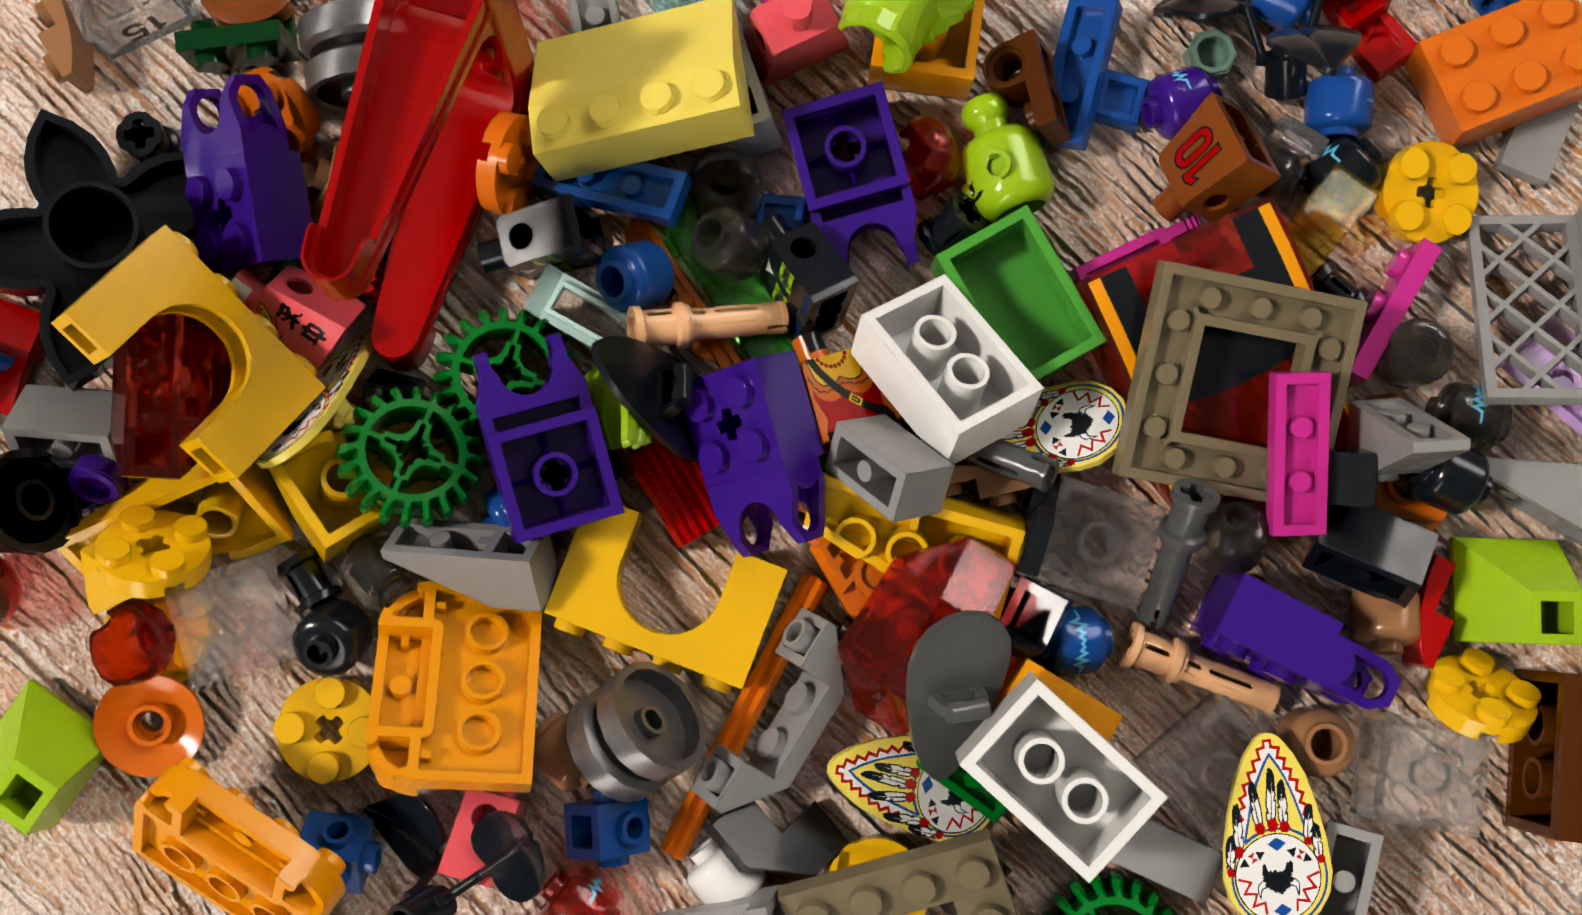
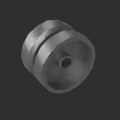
[297,0,375,111]
[567,662,706,803]

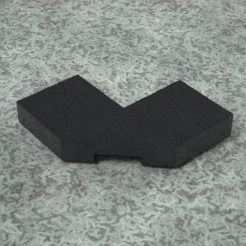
[1015,474,1061,577]
[704,801,849,879]

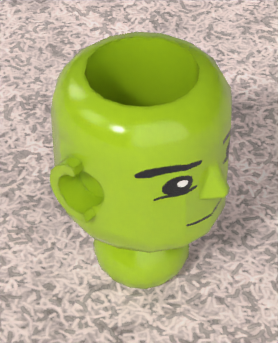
[959,92,1055,223]

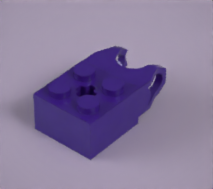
[181,74,312,273]
[781,81,920,267]
[472,333,625,544]
[684,350,826,558]
[1189,573,1401,709]

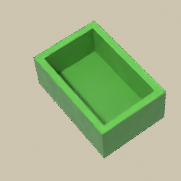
[930,205,1107,382]

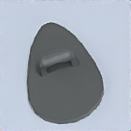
[906,610,1011,780]

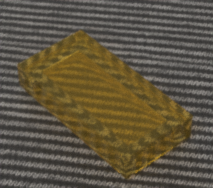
[1282,162,1380,277]

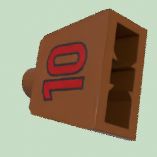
[1152,92,1281,222]

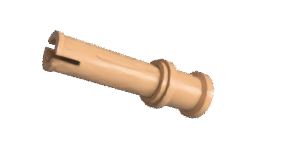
[626,301,789,350]
[1117,622,1281,714]

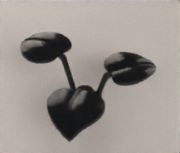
[1153,0,1362,100]
[363,793,546,915]

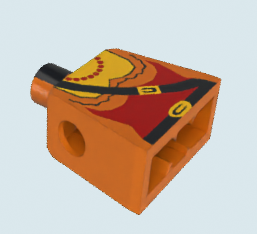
[791,330,903,453]

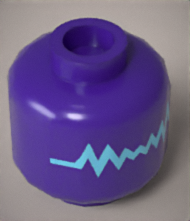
[1141,66,1222,140]

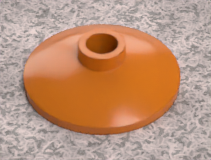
[93,673,206,778]

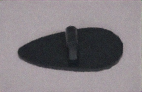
[591,336,700,463]

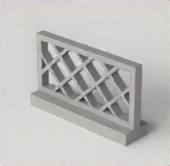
[1465,205,1582,405]

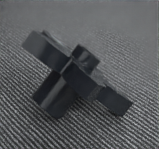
[0,109,215,391]

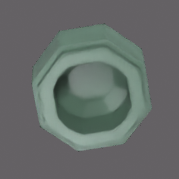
[1183,28,1238,80]

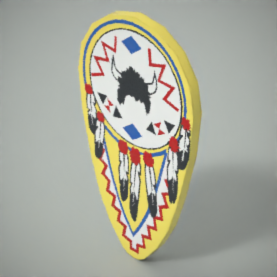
[255,330,373,469]
[960,381,1126,473]
[1223,732,1333,915]
[827,735,990,841]

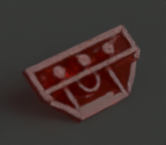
[110,314,232,480]
[837,536,1016,735]

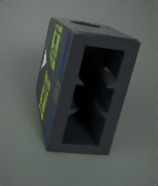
[477,193,607,280]
[756,214,859,339]

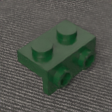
[174,14,299,73]

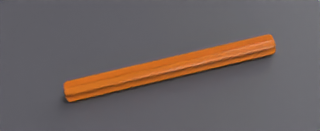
[660,573,827,861]

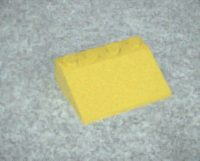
[528,0,755,182]

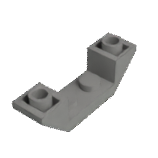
[690,607,845,813]

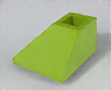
[1449,537,1582,645]
[0,679,105,835]

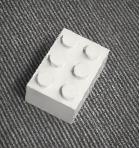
[850,274,1044,464]
[955,671,1168,884]

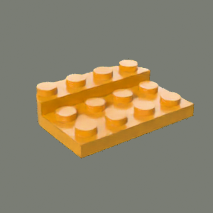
[365,581,542,797]
[132,757,346,915]

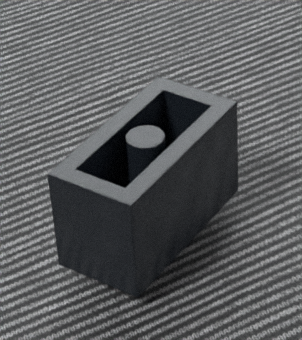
[1301,505,1439,608]

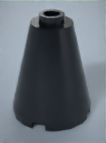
[0,447,82,555]

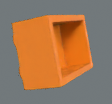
[1404,0,1582,149]

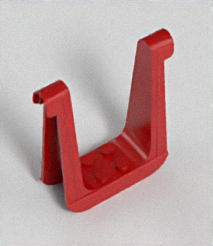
[300,0,534,372]

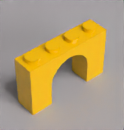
[51,224,326,484]
[544,506,788,694]

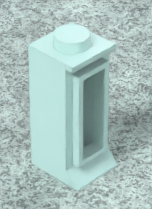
[522,262,663,350]

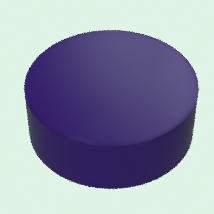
[68,455,128,504]

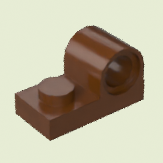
[982,29,1071,147]

